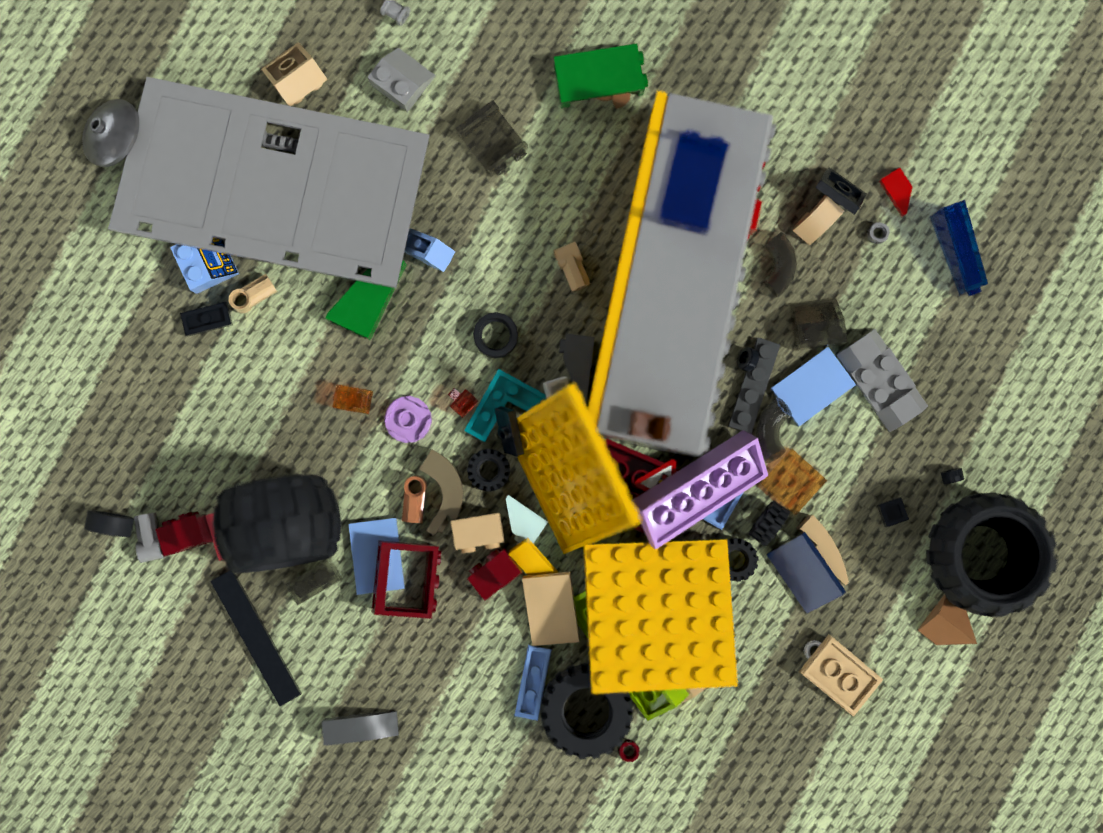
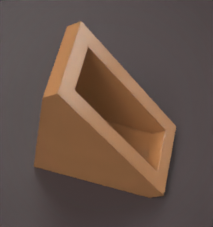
[918,595,977,645]

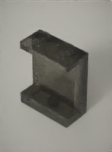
[456,100,528,177]

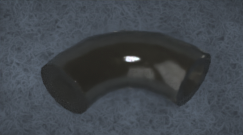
[763,232,797,298]
[756,397,792,463]

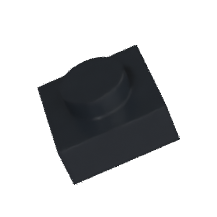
[877,497,909,527]

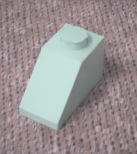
[506,495,548,543]

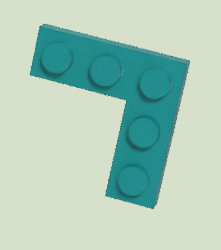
[464,369,547,442]

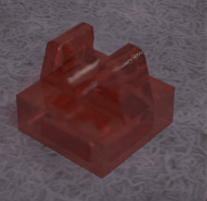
[448,388,478,418]

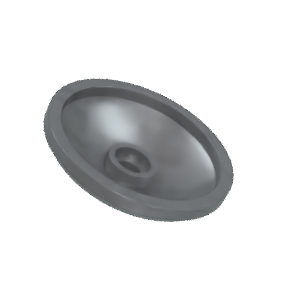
[82,99,139,167]

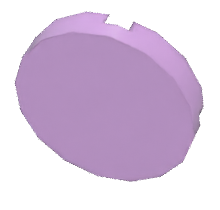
[384,396,432,443]

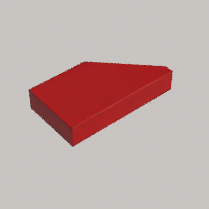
[879,168,913,217]

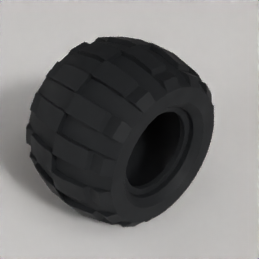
[213,474,341,573]
[926,493,1058,617]

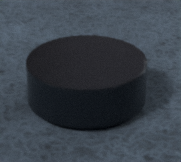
[737,347,759,372]

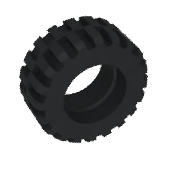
[541,663,633,760]

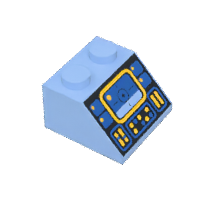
[170,237,239,294]

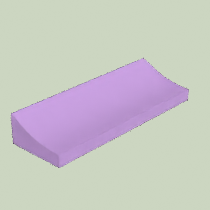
[632,430,768,549]

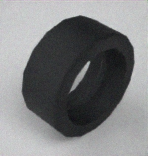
[473,312,518,358]
[84,510,134,537]

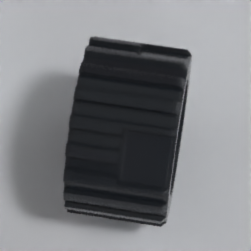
[941,468,965,484]

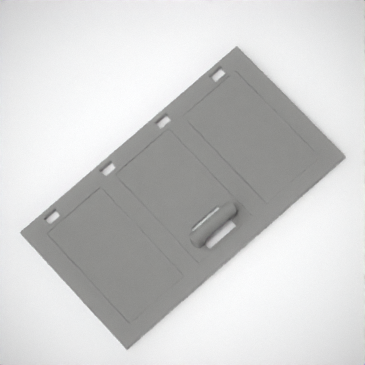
[108,77,430,288]

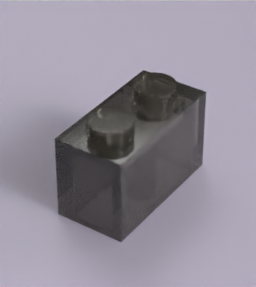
[285,559,343,605]

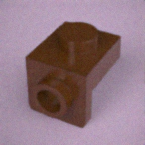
[628,411,671,442]

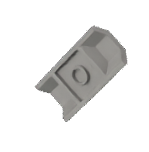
[836,329,928,432]

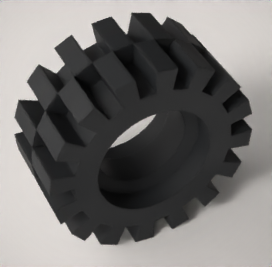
[467,449,510,491]
[749,500,790,546]
[727,538,759,582]

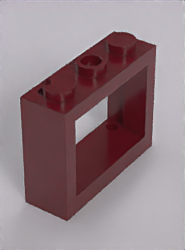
[371,540,441,619]

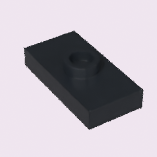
[180,302,233,337]
[494,406,524,457]

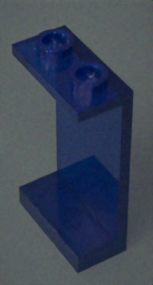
[657,130,730,236]

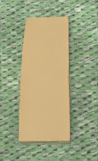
[796,515,849,586]

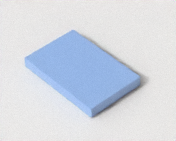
[770,347,856,426]
[349,518,405,595]

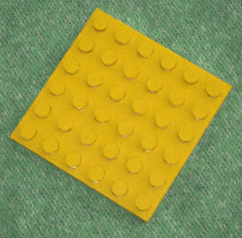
[517,383,641,554]
[584,540,738,694]

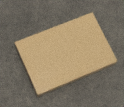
[522,572,580,646]
[799,634,883,717]

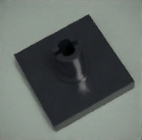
[815,167,867,215]

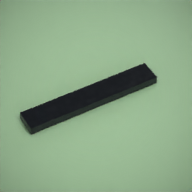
[210,571,302,706]

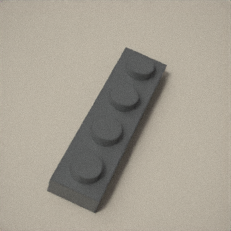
[728,337,780,434]

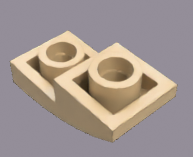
[792,195,845,245]

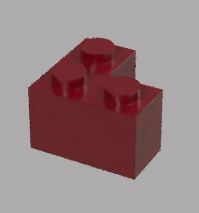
[155,511,213,556]
[467,548,523,601]

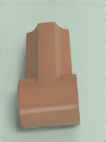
[402,475,427,523]

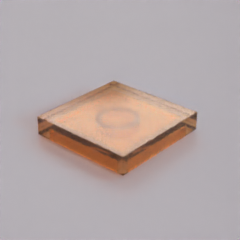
[760,449,827,515]

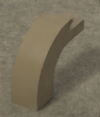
[419,449,464,536]

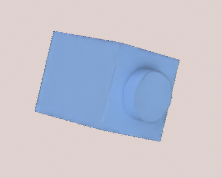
[405,228,455,272]

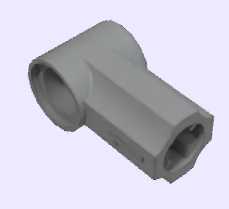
[134,513,166,563]

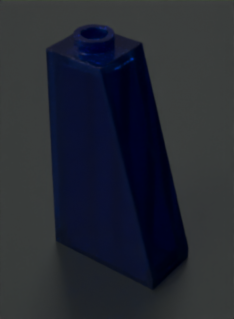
[930,200,988,297]

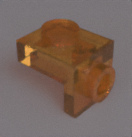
[333,385,373,414]

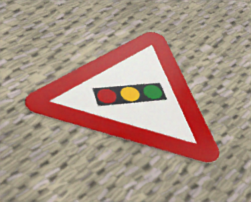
[635,459,676,492]

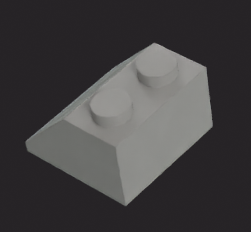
[367,48,435,112]

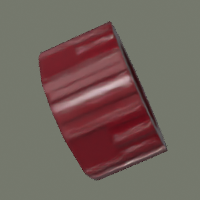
[618,739,640,762]

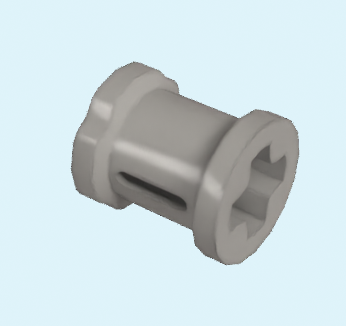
[380,0,411,26]

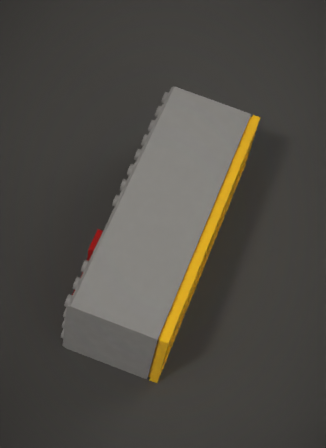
[587,90,776,458]

